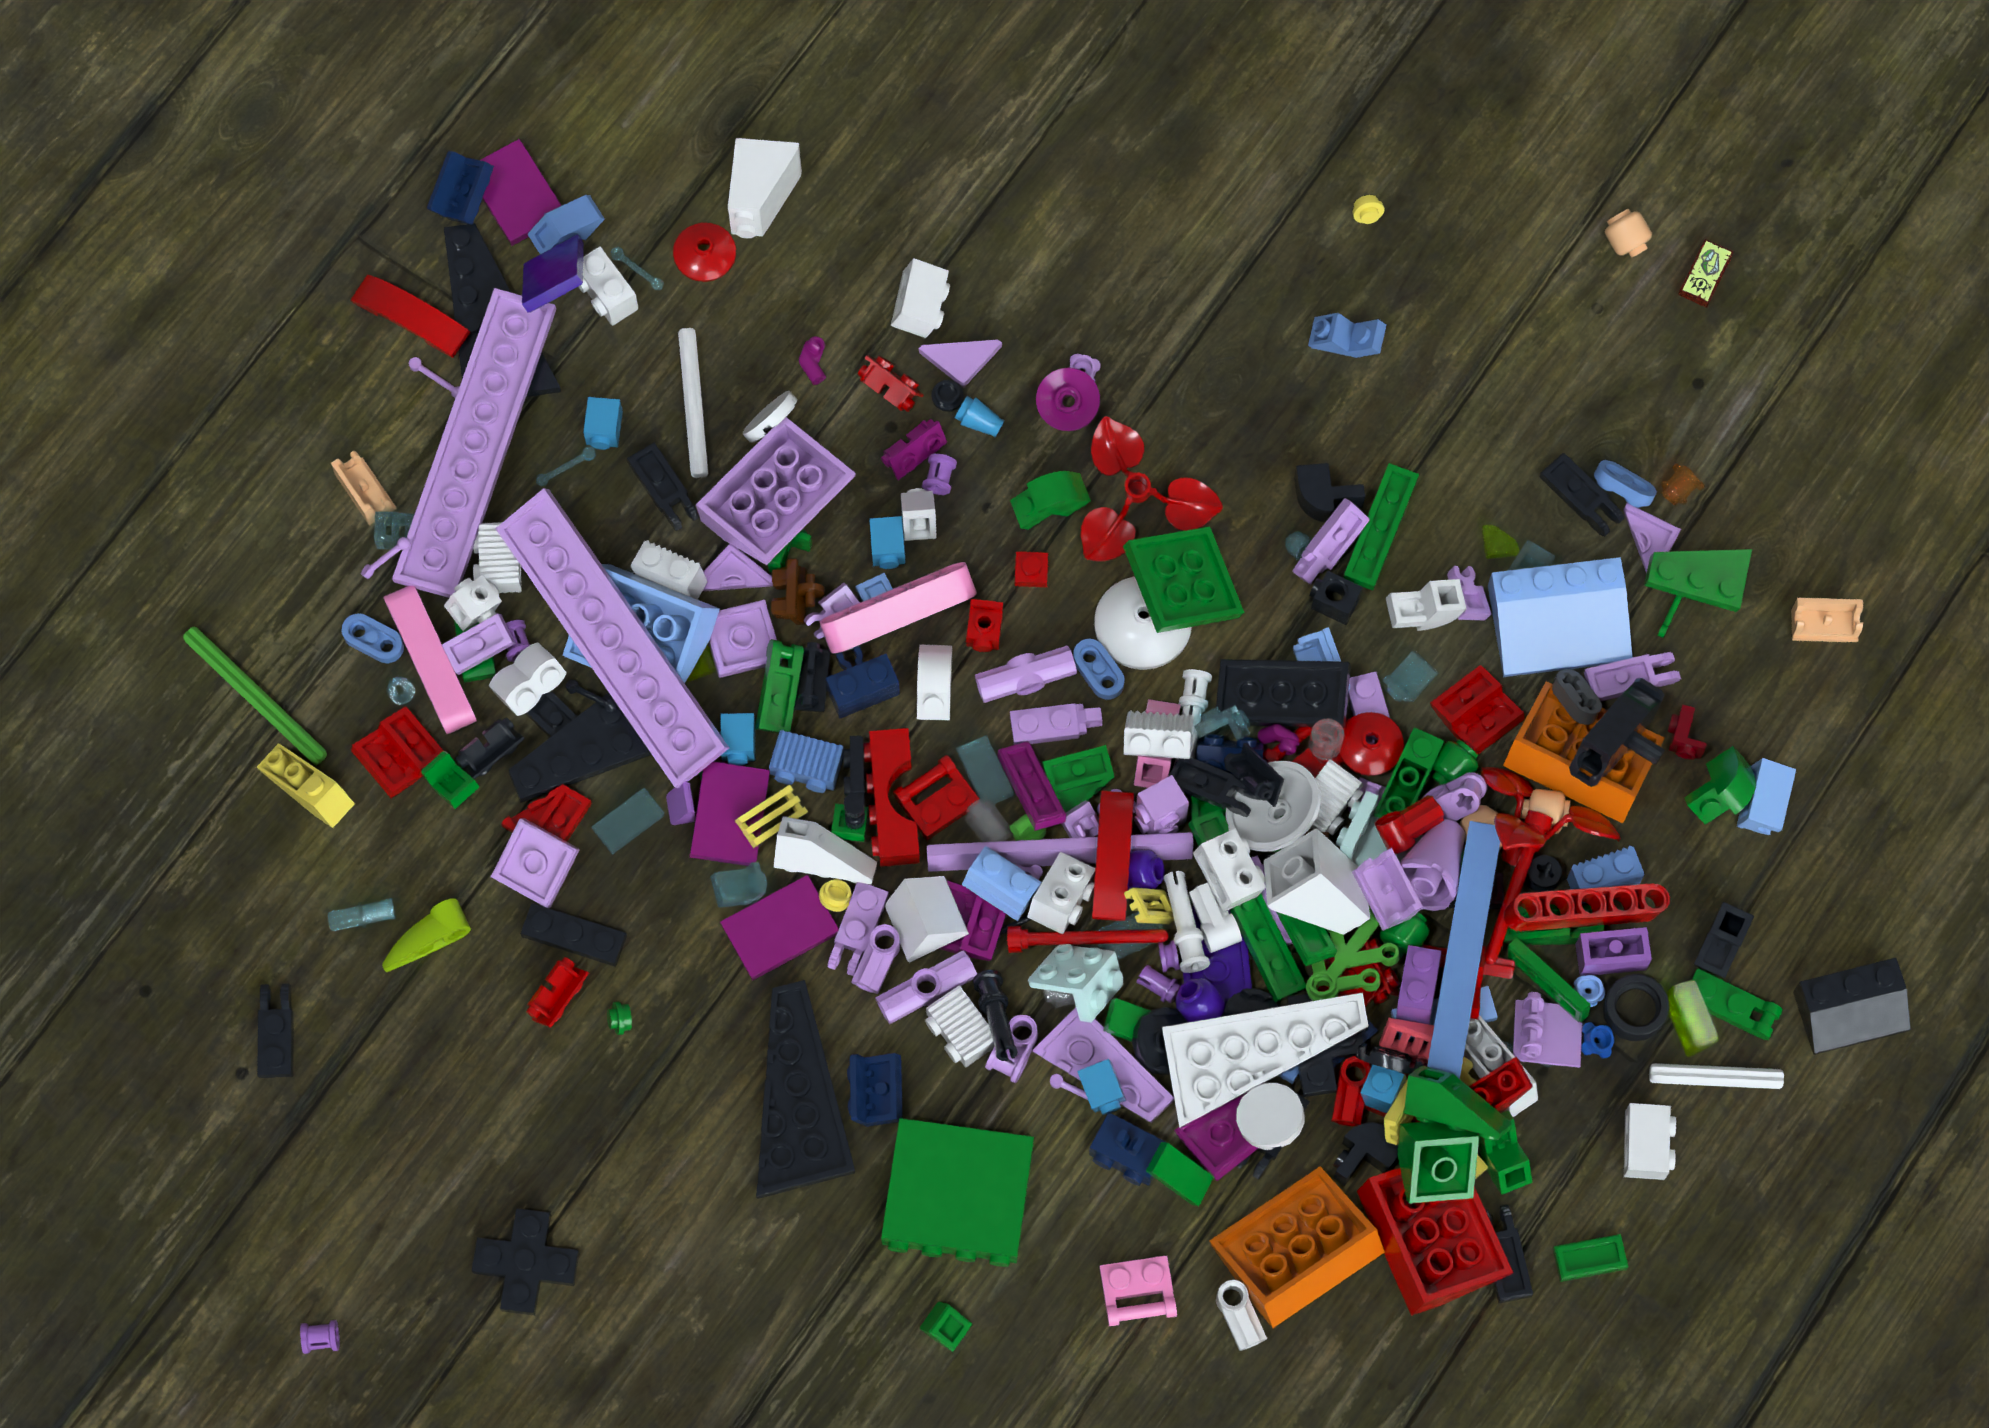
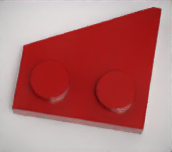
[501,784,592,842]

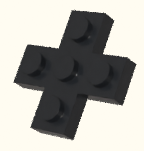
[1287,994,1363,1097]
[472,1208,579,1316]

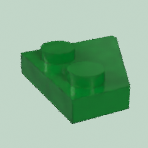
[1042,745,1115,824]

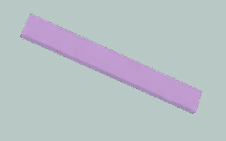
[927,832,1193,872]

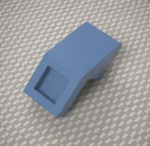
[528,195,605,254]
[1308,313,1386,358]

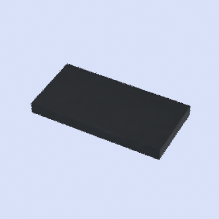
[1214,659,1351,728]

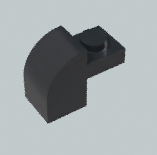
[1294,463,1365,522]
[1694,902,1754,979]
[1333,1123,1398,1186]

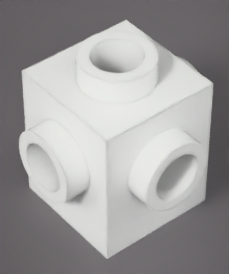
[444,575,502,632]

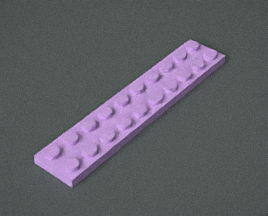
[392,288,556,598]
[495,488,729,788]

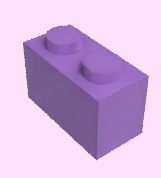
[1575,927,1652,976]
[1396,945,1441,1025]

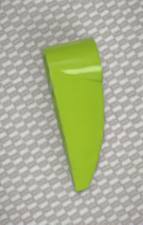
[382,899,471,972]

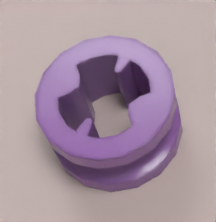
[1158,940,1180,972]

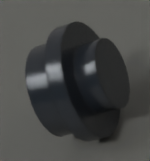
[932,380,963,411]

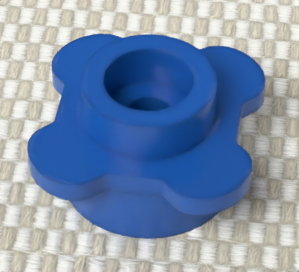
[1581,1022,1614,1059]

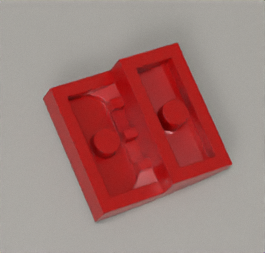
[1430,665,1525,754]
[351,706,444,799]

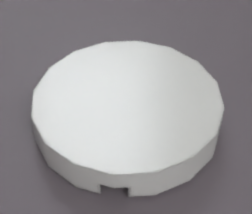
[743,391,797,443]
[1236,1083,1305,1150]

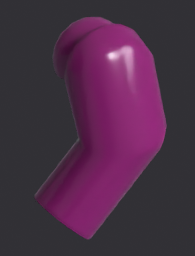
[799,336,826,385]
[1258,724,1299,755]

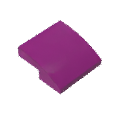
[939,880,1006,961]

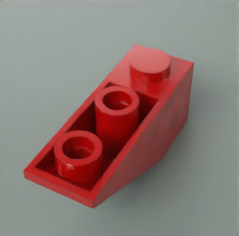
[1445,1057,1533,1132]

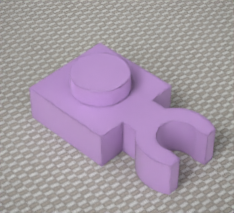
[1447,566,1492,621]
[804,583,860,639]

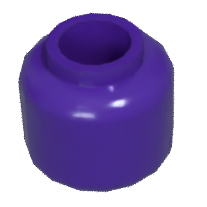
[1128,849,1165,890]
[1175,979,1225,1023]

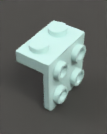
[1336,791,1423,867]
[1028,944,1124,1023]

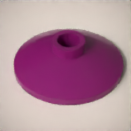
[1036,368,1100,431]

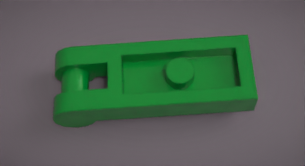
[755,639,804,734]
[1682,969,1783,1040]

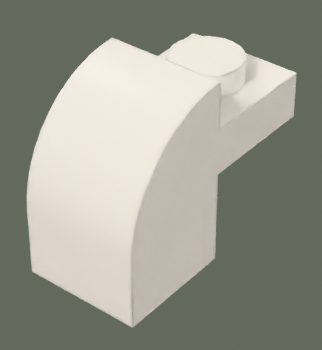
[1386,579,1466,631]
[917,645,952,720]

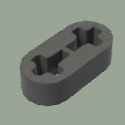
[1552,669,1602,725]

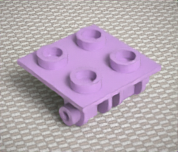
[1513,992,1582,1068]

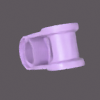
[1423,772,1487,821]
[985,1015,1038,1083]

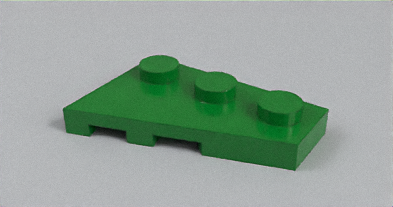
[1644,549,1752,612]

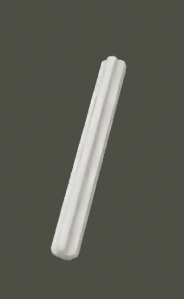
[678,328,708,478]

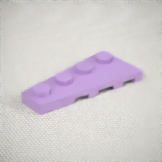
[1032,1008,1175,1123]

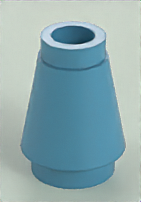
[955,396,1004,437]

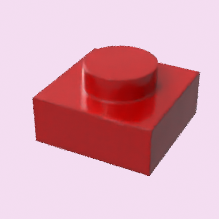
[1015,551,1048,587]

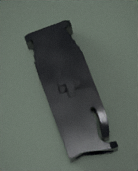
[1569,678,1665,787]

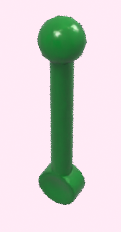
[1657,595,1682,638]

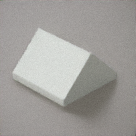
[885,876,969,963]

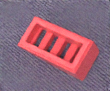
[1379,1018,1434,1064]

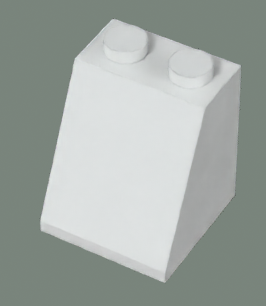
[728,138,802,238]
[1264,828,1370,935]

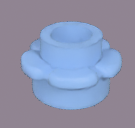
[1573,975,1605,1007]

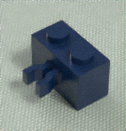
[826,645,900,719]
[1089,1112,1167,1186]

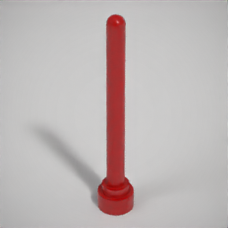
[1485,810,1553,965]
[1007,926,1168,953]

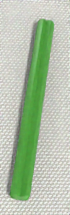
[183,627,327,765]

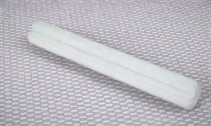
[1649,1063,1784,1089]

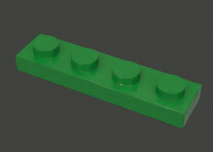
[1343,463,1419,591]

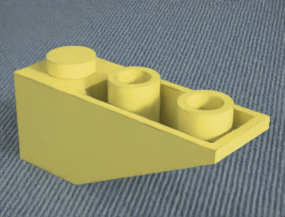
[257,743,355,828]

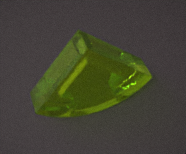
[1482,525,1520,559]

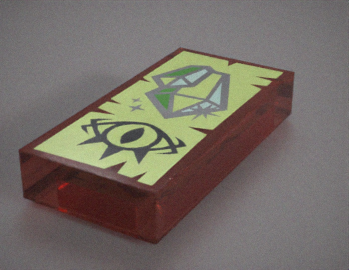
[1678,239,1734,308]

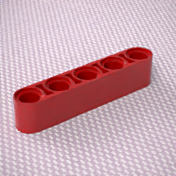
[1504,883,1670,931]

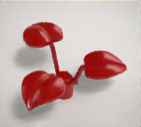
[1081,416,1223,562]
[1480,767,1621,867]

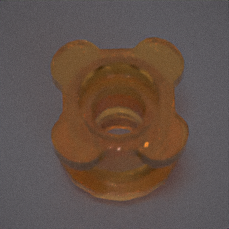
[1661,463,1705,505]

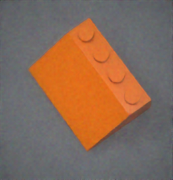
[1503,681,1665,823]
[1209,1166,1385,1328]

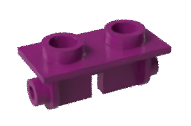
[881,419,947,480]

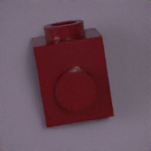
[1667,704,1706,760]

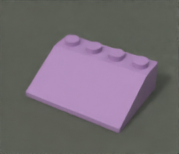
[696,417,856,565]

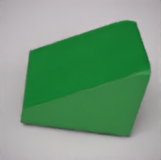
[920,1301,972,1352]

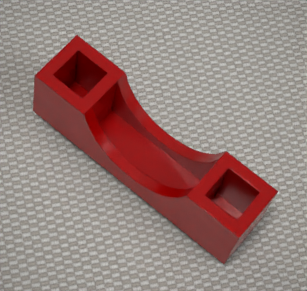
[863,728,920,867]

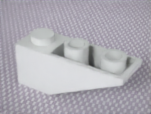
[774,817,877,885]
[1464,1015,1538,1117]

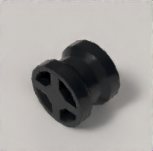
[1526,855,1562,892]

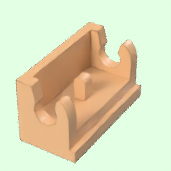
[331,451,397,526]
[1791,598,1863,642]

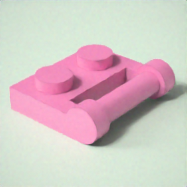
[1100,1256,1177,1326]

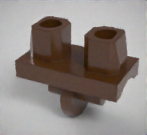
[771,559,825,625]

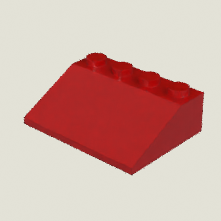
[1357,1168,1513,1316]

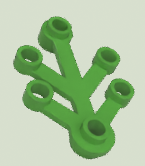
[1306,906,1400,1001]

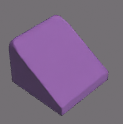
[666,781,696,825]

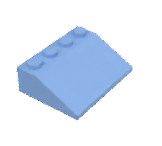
[1488,557,1633,677]
[562,564,720,683]

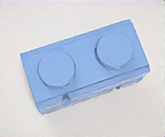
[962,846,1042,921]

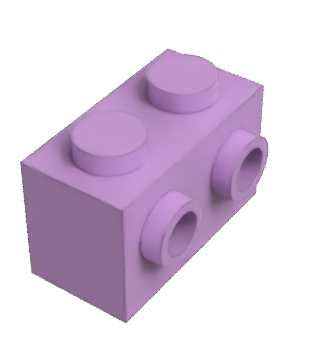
[1134,775,1189,834]

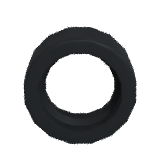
[1603,974,1670,1041]

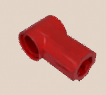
[1375,795,1444,854]
[1331,1056,1371,1127]

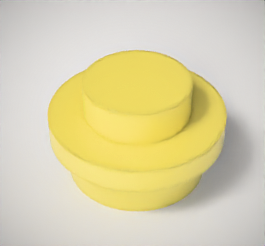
[1352,195,1384,224]
[819,879,852,912]

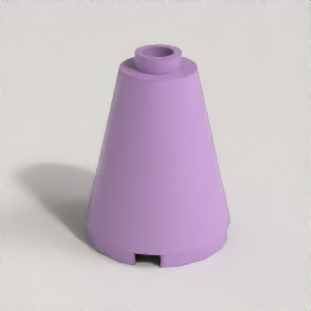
[1400,819,1465,911]

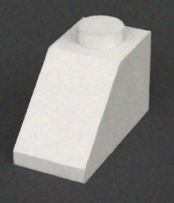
[901,488,936,541]

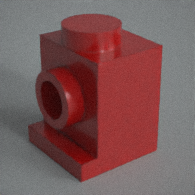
[966,599,1003,652]

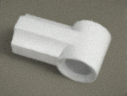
[1189,883,1242,953]
[1216,1280,1267,1351]

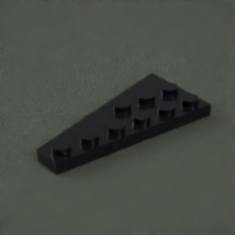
[444,223,561,397]
[509,682,688,803]
[756,980,855,1199]

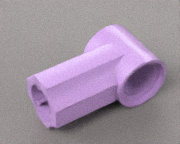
[851,924,901,994]

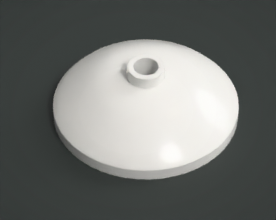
[1094,577,1192,670]
[1226,761,1321,852]

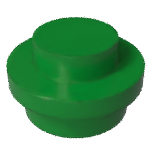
[607,1001,632,1035]

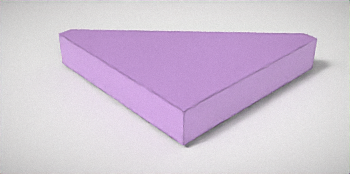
[919,340,1002,388]
[1624,503,1681,574]
[703,544,773,591]

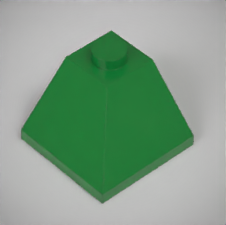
[1397,1122,1479,1203]

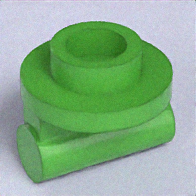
[1010,814,1046,841]

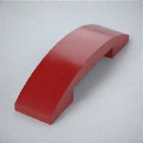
[351,274,470,358]
[1092,791,1134,921]

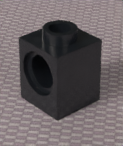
[1309,571,1363,625]

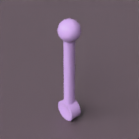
[409,357,459,398]
[361,537,410,579]
[1050,1074,1088,1100]

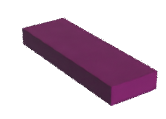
[997,741,1066,831]

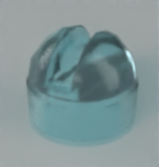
[1285,531,1312,560]
[387,676,415,705]

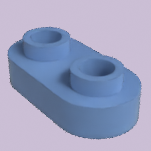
[1594,460,1657,508]
[342,614,404,663]
[1073,639,1124,700]

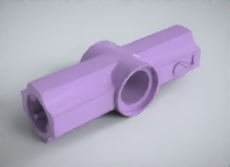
[975,646,1077,703]
[875,950,977,1025]

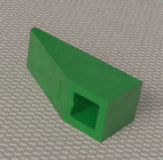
[1373,727,1444,819]
[1404,1066,1513,1140]

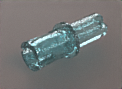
[328,898,396,931]

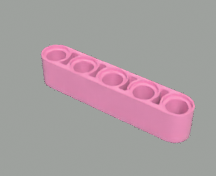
[819,562,977,653]
[384,586,477,734]

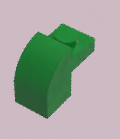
[1010,471,1091,530]
[1684,746,1756,825]
[1478,1110,1532,1195]

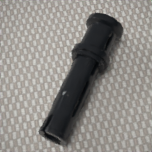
[973,970,1018,1061]

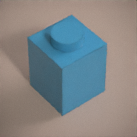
[583,397,623,450]
[870,516,905,569]
[720,713,755,765]
[1077,1059,1126,1115]
[1360,1065,1407,1113]

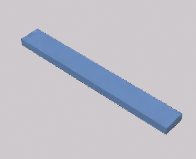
[1427,821,1500,1079]

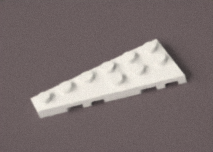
[1162,993,1368,1128]

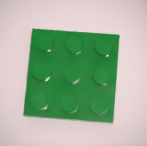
[1123,527,1244,633]

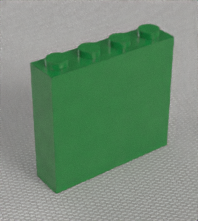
[881,1118,1034,1267]

